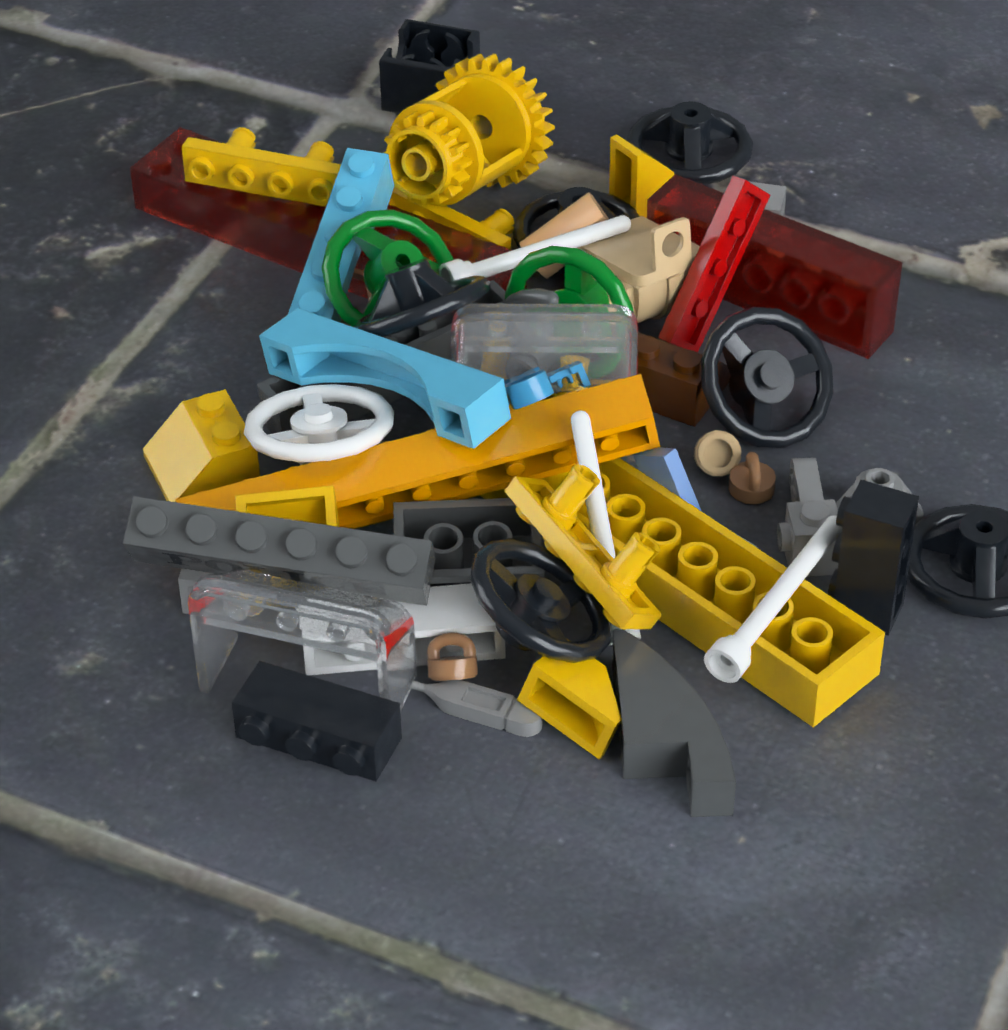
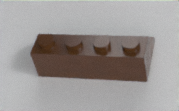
[537,322,731,427]

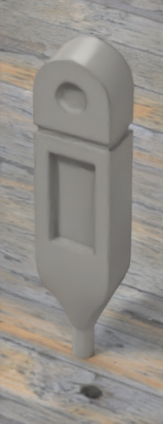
[410,680,543,737]

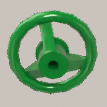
[321,210,454,327]
[505,246,635,381]

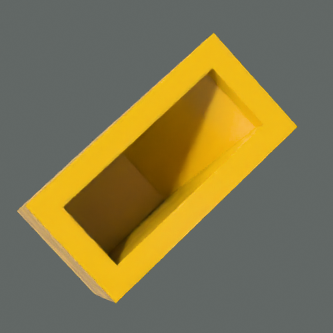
[609,134,674,218]
[517,638,622,759]

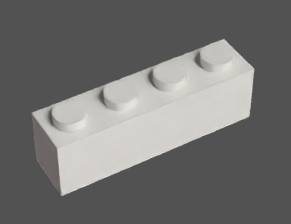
[300,583,505,675]

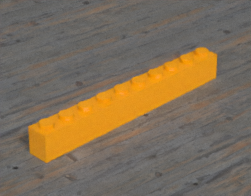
[175,374,660,529]

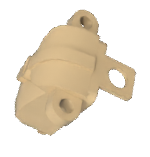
[578,216,700,325]

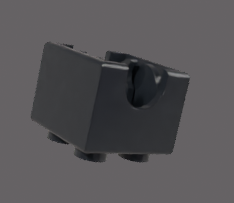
[379,19,480,116]

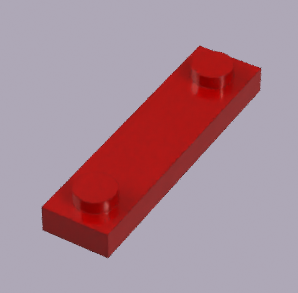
[658,176,771,353]

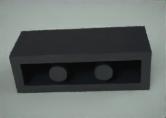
[828,480,919,636]
[232,661,402,781]

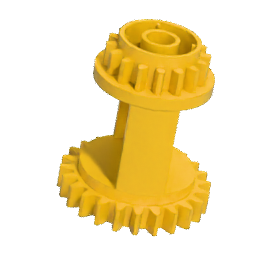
[383,53,555,206]

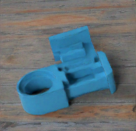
[504,361,591,410]

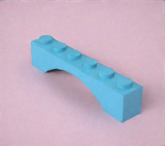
[288,148,394,323]
[259,308,511,449]

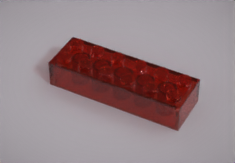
[647,174,903,359]

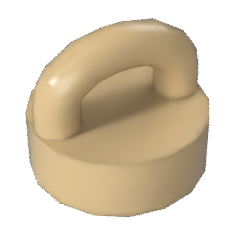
[694,430,741,477]

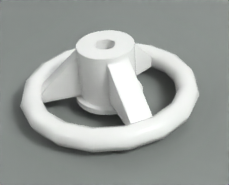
[244,384,394,465]

